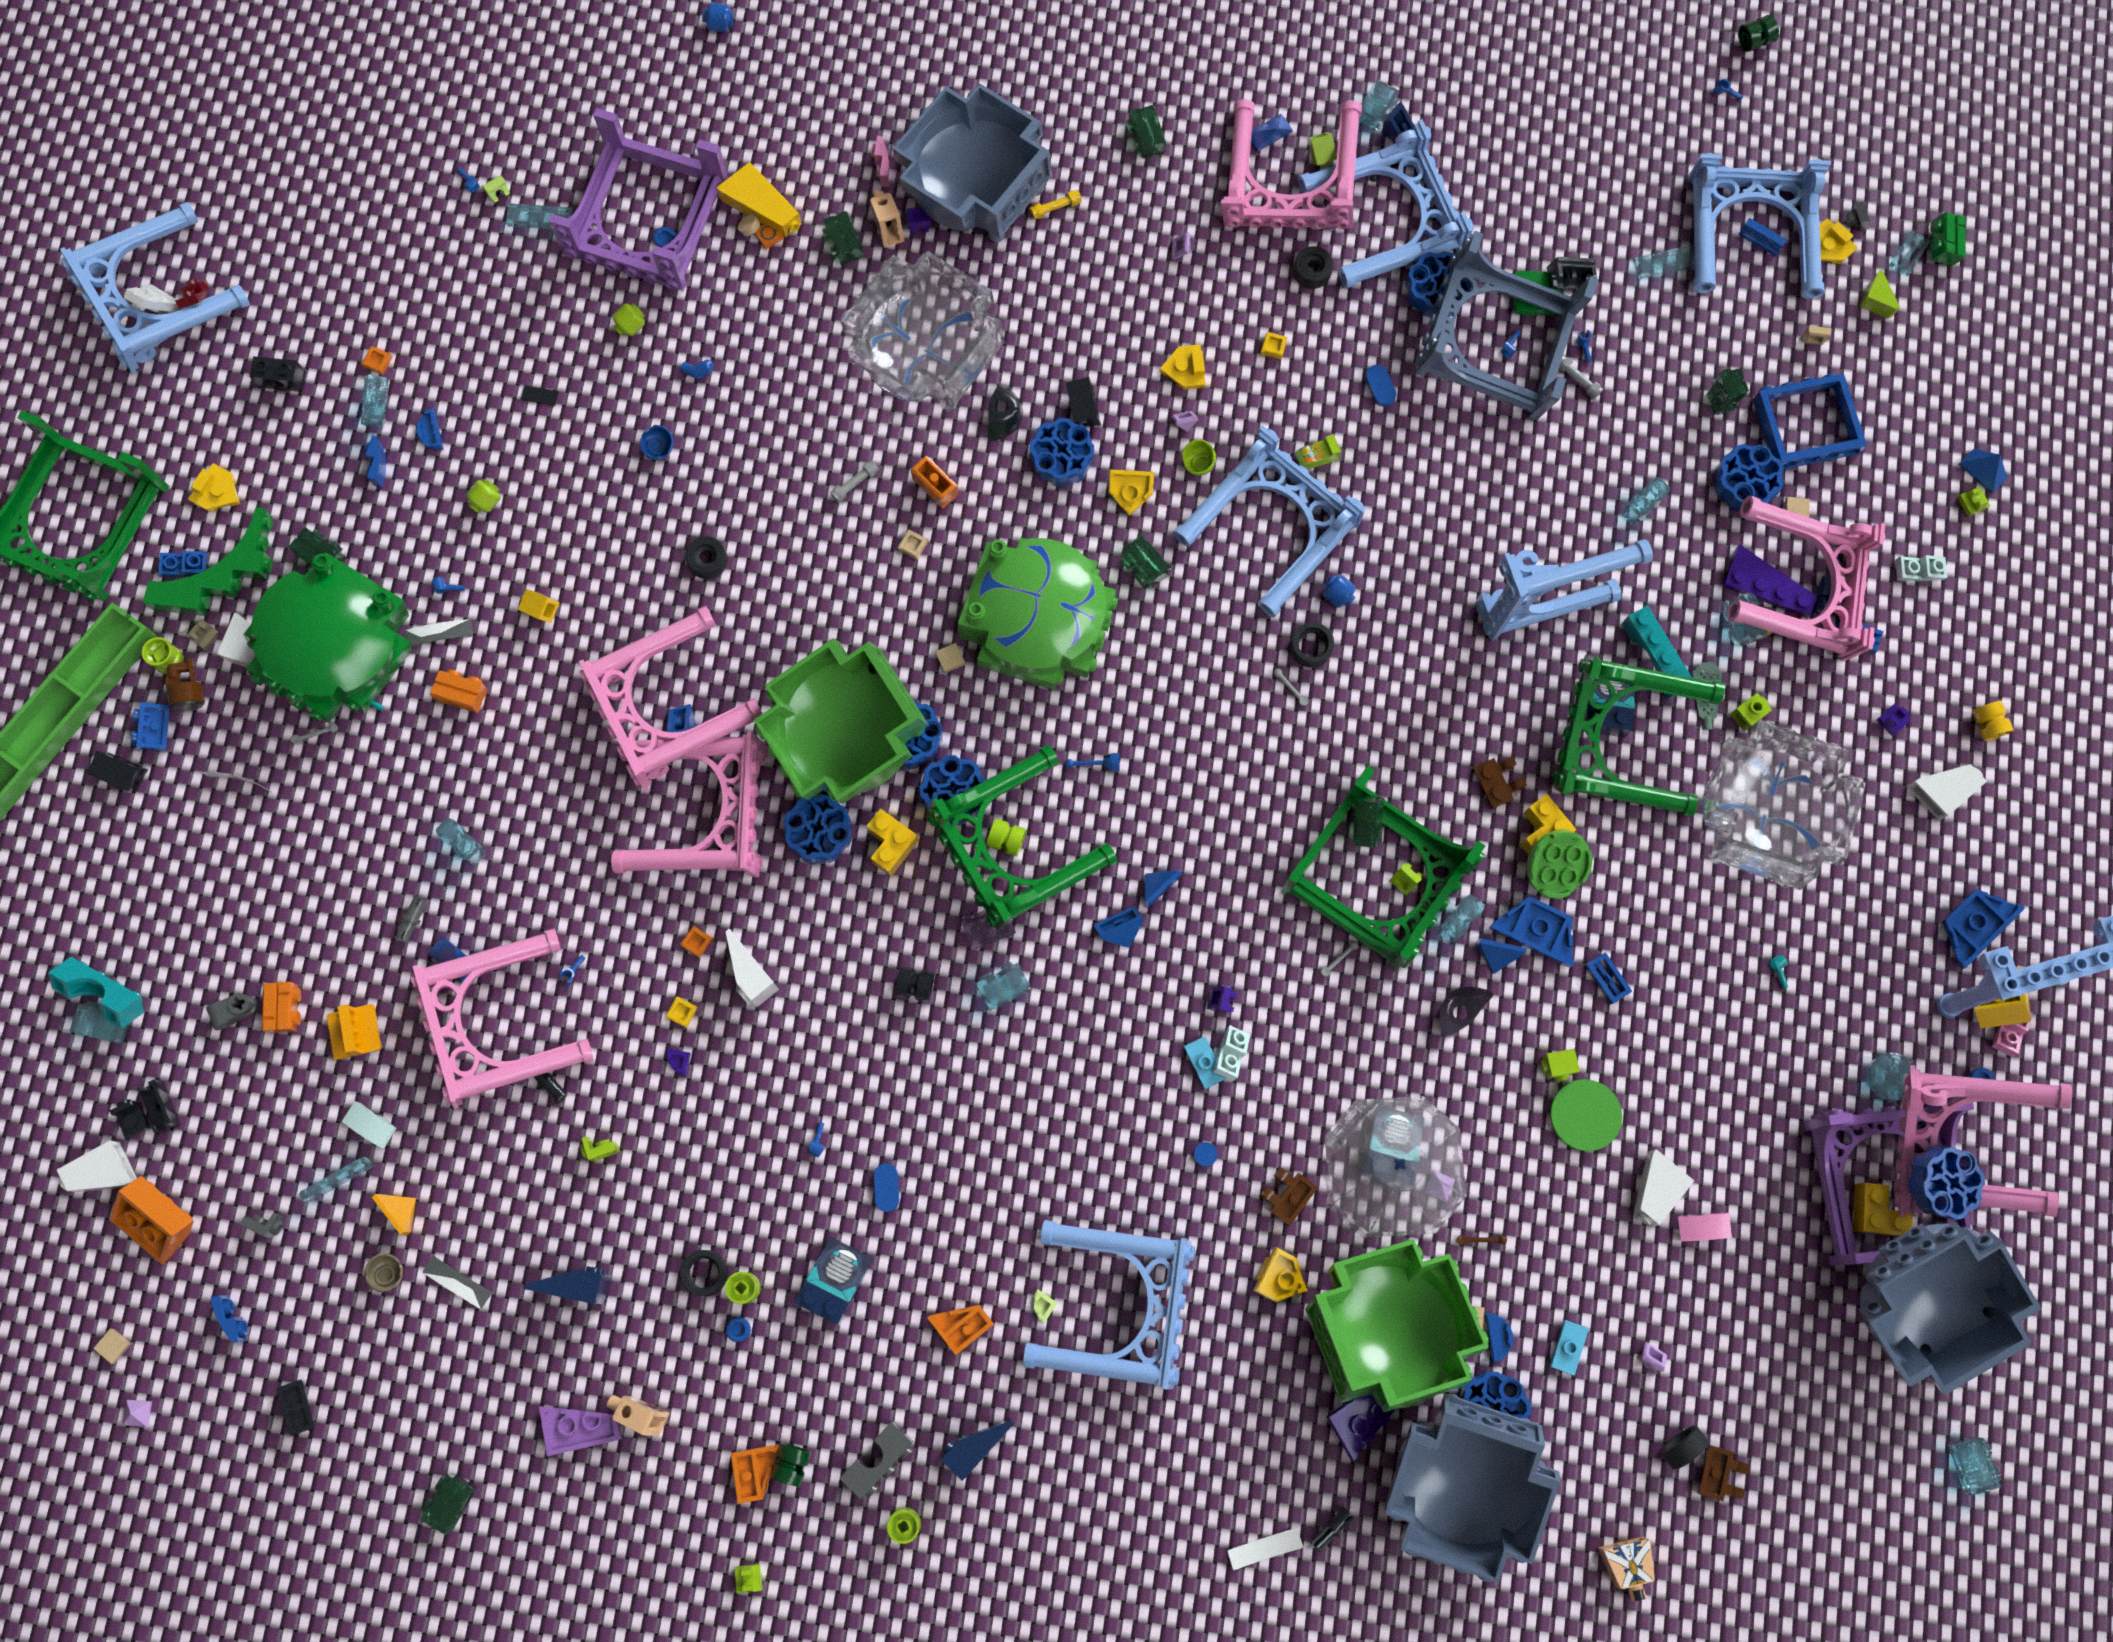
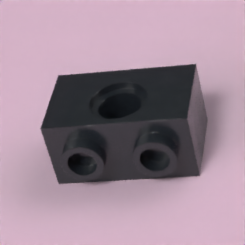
[249,356,306,392]

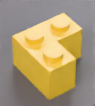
[1520,794,1576,855]
[866,808,919,877]
[1974,968,2031,1028]
[1853,1183,1913,1237]

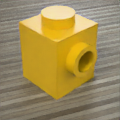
[518,589,560,623]

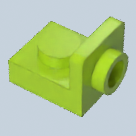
[580,1136,620,1162]

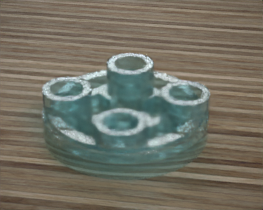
[1865,1053,1913,1101]

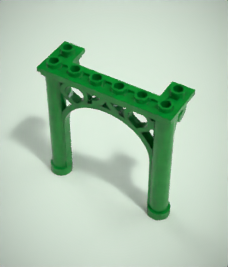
[1552,655,1725,817]
[927,745,1117,931]

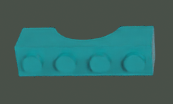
[1622,605,1692,700]
[48,957,144,1029]

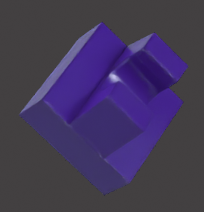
[907,207,931,234]
[1876,704,1911,736]
[1207,986,1237,1012]

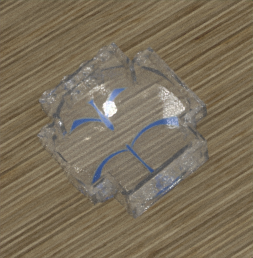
[840,251,1004,411]
[1702,720,1866,890]

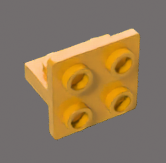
[327,1004,382,1060]

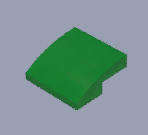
[1513,271,1560,317]

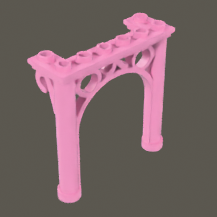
[1221,99,1362,230]
[1727,496,1885,662]
[579,606,762,791]
[611,731,768,878]
[410,928,594,1109]
[1893,1065,2072,1217]

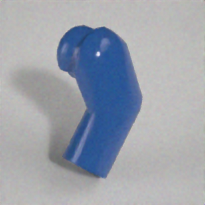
[680,359,714,379]

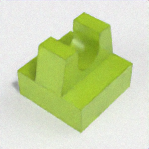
[482,175,510,203]
[1957,487,1991,517]
[1389,863,1422,896]
[735,1564,763,1594]

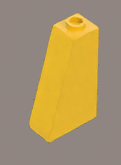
[716,162,802,237]

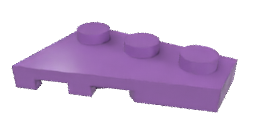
[539,1406,622,1456]

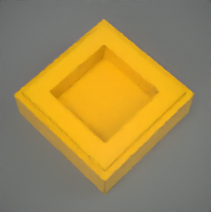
[1261,332,1288,360]
[666,996,698,1028]

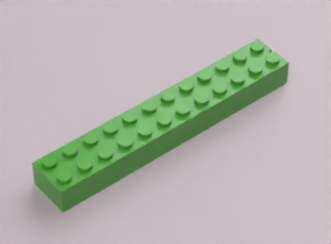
[0,602,158,821]

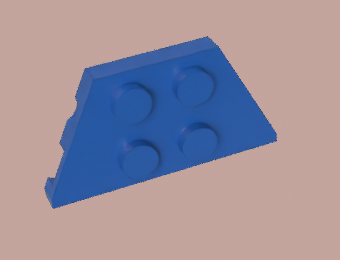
[1942,889,2025,969]
[1489,896,1574,969]

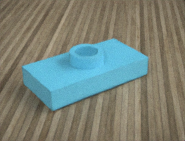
[1184,1036,1226,1089]
[1549,1320,1589,1376]

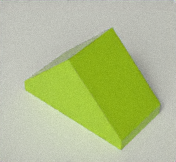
[1859,270,1900,319]

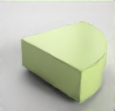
[1033,1289,1057,1323]

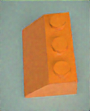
[109,1176,194,1265]

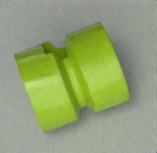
[142,637,184,675]
[986,818,1027,857]
[725,1272,761,1304]
[887,1507,921,1544]

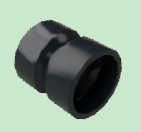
[896,966,935,1002]

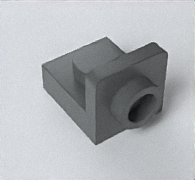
[239,1213,285,1238]

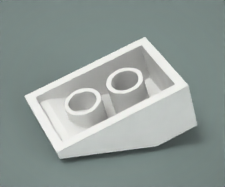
[726,929,779,1007]

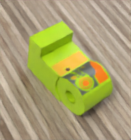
[1295,434,1341,470]

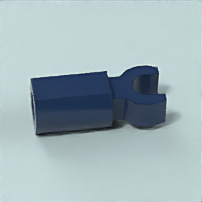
[1812,574,1831,615]

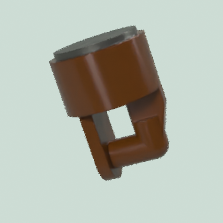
[165,658,205,711]

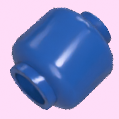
[702,2,734,33]
[1322,575,1356,608]

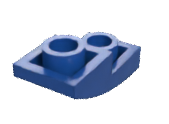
[365,435,386,488]
[158,551,207,577]
[211,1295,248,1343]

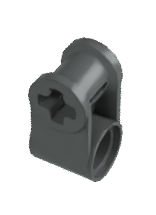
[206,993,258,1030]

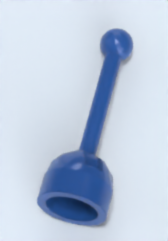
[1065,753,1120,771]

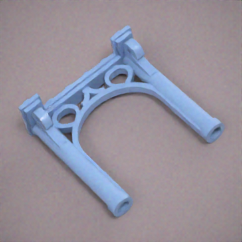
[1298,119,1474,288]
[1688,153,1831,299]
[60,202,250,374]
[1173,425,1366,618]
[1476,539,1653,641]
[1936,916,2113,1018]
[1023,1220,1195,1389]

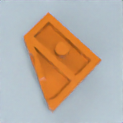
[927,1305,994,1355]
[731,1444,780,1504]

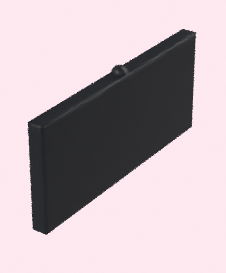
[521,385,559,406]

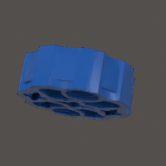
[1405,251,1471,318]
[1030,418,1094,487]
[1714,444,1784,511]
[902,700,943,769]
[919,755,986,825]
[783,794,852,865]
[1908,1145,1985,1220]
[1459,1371,1531,1419]

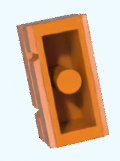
[911,456,959,509]
[430,669,487,713]
[262,982,302,1033]

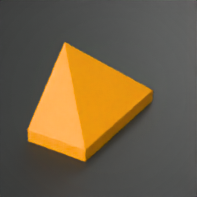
[372,1194,416,1236]

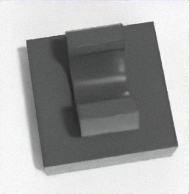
[1845,201,1870,232]

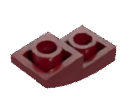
[175,278,208,309]

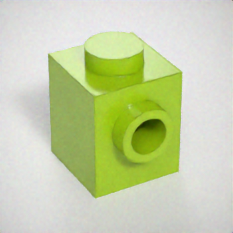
[1307,132,1337,168]
[1730,693,1772,732]
[1540,1048,1580,1082]

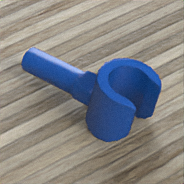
[1713,79,1743,101]
[457,168,480,194]
[1501,330,1521,359]
[1576,330,1592,363]
[432,577,465,594]
[558,955,586,986]
[809,1122,825,1157]

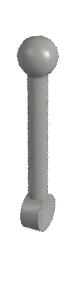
[1274,669,1308,706]
[291,724,338,745]
[1321,941,1359,977]

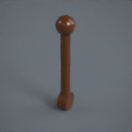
[1457,1235,1507,1245]

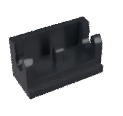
[1546,257,1597,290]
[1066,377,1101,428]
[87,750,149,792]
[137,1079,181,1135]
[277,1379,316,1437]

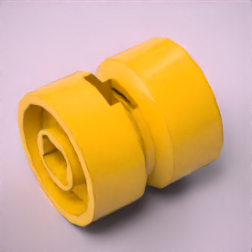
[1972,701,2014,741]

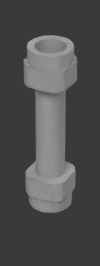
[1558,355,1604,400]
[830,460,879,503]

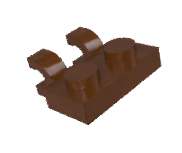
[1472,756,1527,809]
[1259,1168,1318,1226]
[1697,1445,1750,1502]

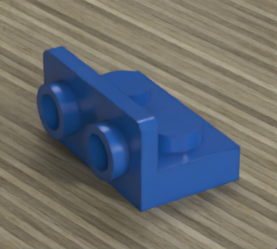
[131,702,170,752]

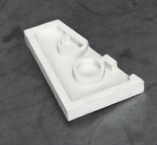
[124,284,185,314]

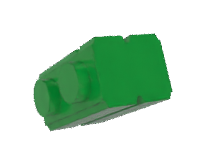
[1930,212,1966,266]

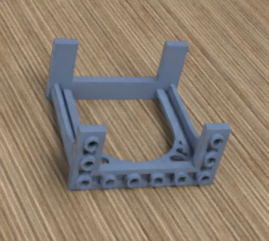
[1415,231,1599,421]

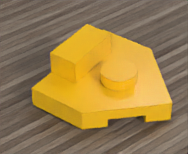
[1820,218,1858,264]
[1159,344,1206,390]
[188,463,240,512]
[1108,470,1154,516]
[1253,1247,1307,1302]

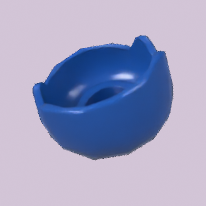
[640,425,674,461]

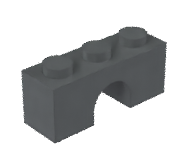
[839,1421,914,1499]

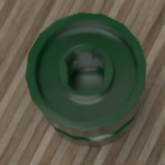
[1738,15,1779,52]
[770,1443,812,1487]

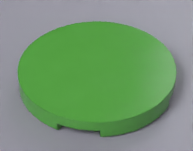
[1527,829,1593,898]
[1550,1079,1622,1151]

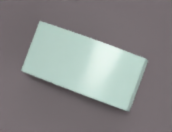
[1895,555,1947,581]
[1213,1025,1250,1081]
[342,1101,396,1149]

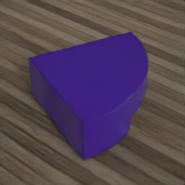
[666,1049,691,1076]

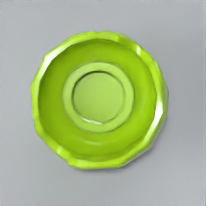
[1182,439,1216,476]

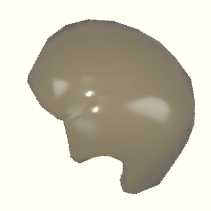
[364,1253,403,1292]

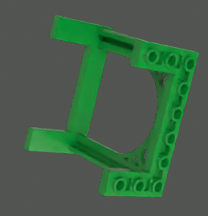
[0,410,169,602]
[1281,765,1485,971]

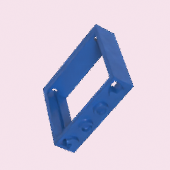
[1752,373,1867,469]

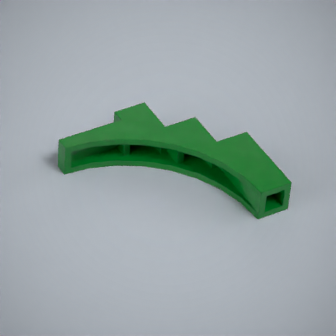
[143,507,273,616]

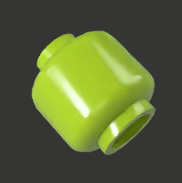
[613,303,645,336]
[467,479,501,513]

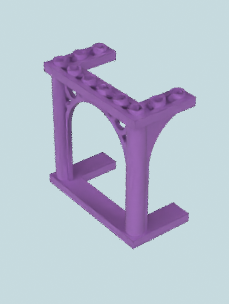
[548,108,728,291]
[1803,1097,2001,1266]

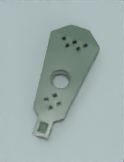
[1692,662,1722,730]

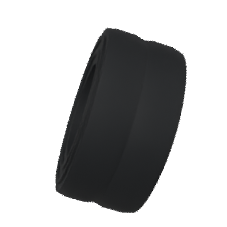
[1293,246,1333,289]
[685,536,728,579]

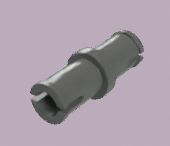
[394,895,428,944]

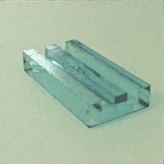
[1889,230,1931,277]

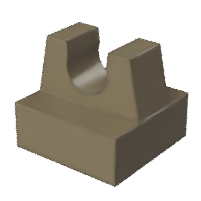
[186,619,221,651]

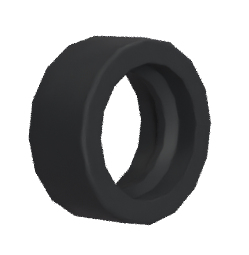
[1290,622,1335,668]
[680,1250,728,1296]
[1660,1425,1710,1470]

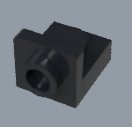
[109,1099,151,1139]

